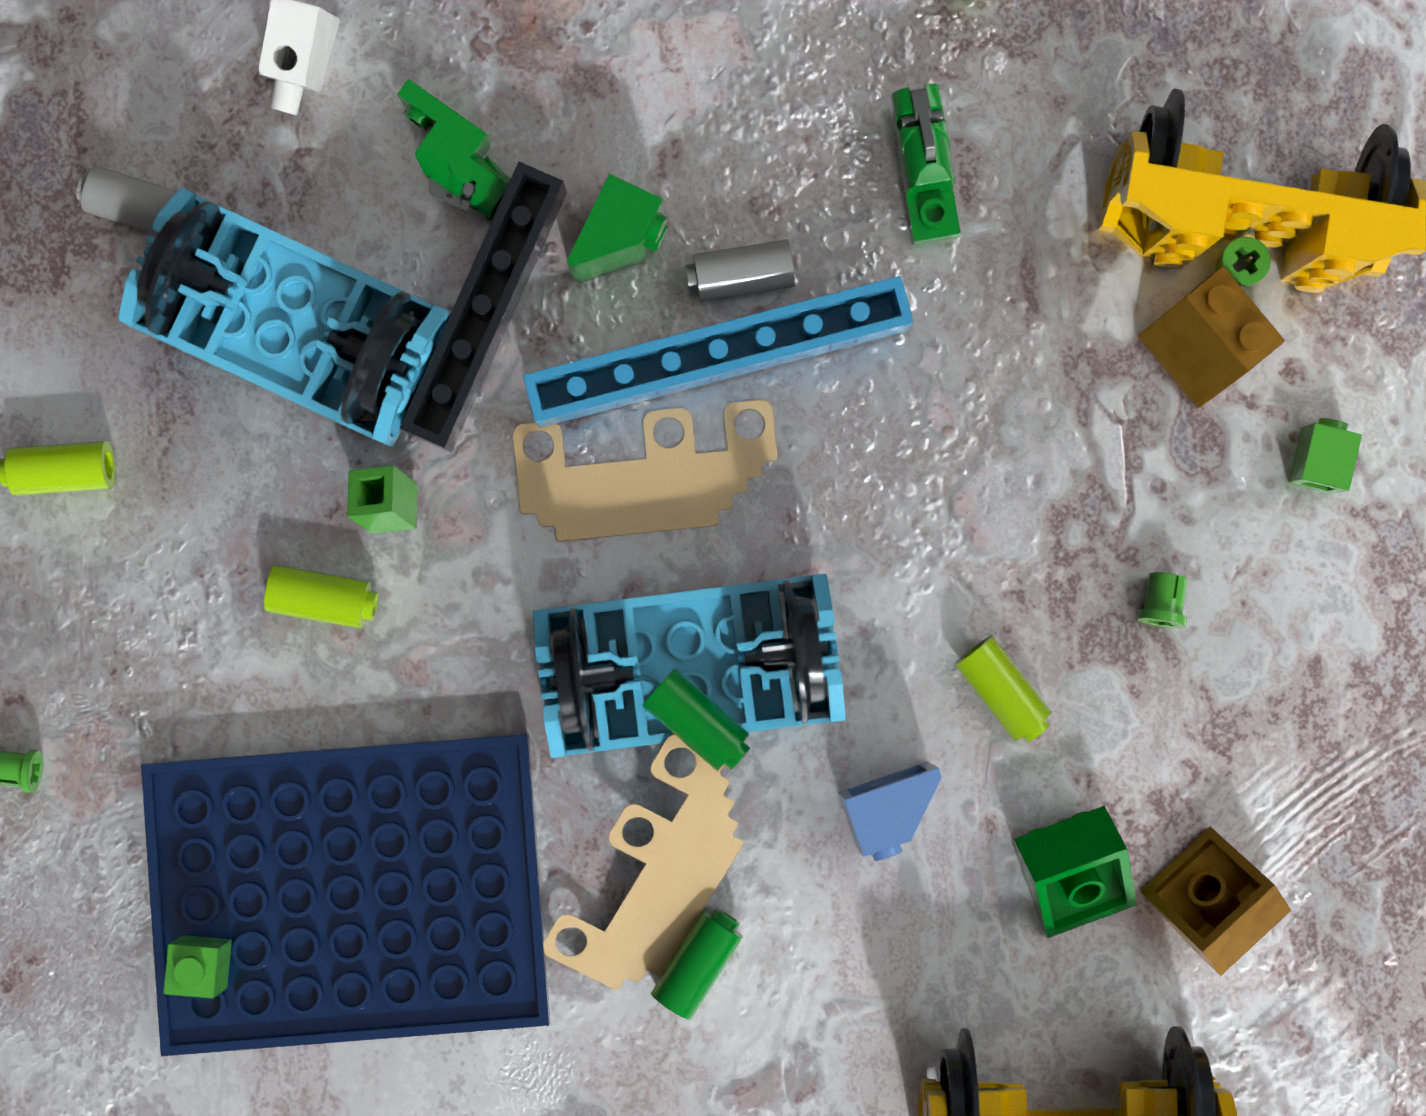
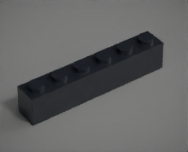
[400,161,567,453]

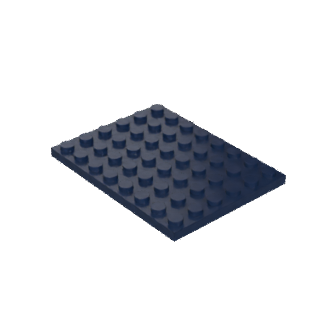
[141,733,551,1056]

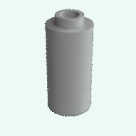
[76,166,178,235]
[685,239,795,302]

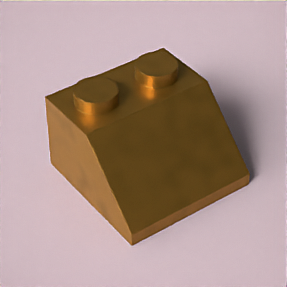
[1137,267,1286,409]
[1140,827,1292,976]

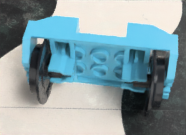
[118,187,450,448]
[533,573,846,758]

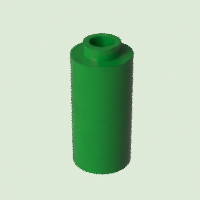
[642,668,750,771]
[651,908,743,1020]

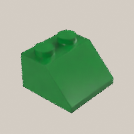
[566,174,669,283]
[1014,805,1137,939]

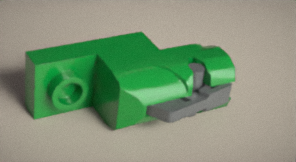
[397,79,511,222]
[891,83,961,245]

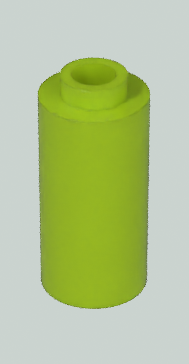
[0,441,116,496]
[264,565,379,629]
[954,635,1052,742]

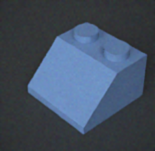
[838,762,942,861]

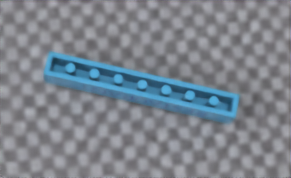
[523,276,914,428]

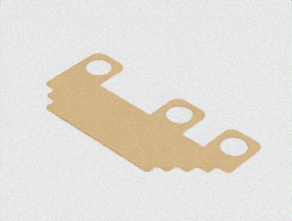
[513,400,778,542]
[543,734,744,990]

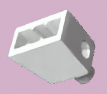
[259,0,340,115]

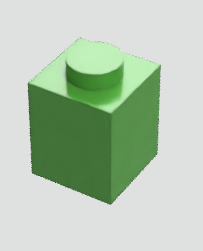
[1288,418,1362,494]
[347,465,417,534]
[164,935,232,998]

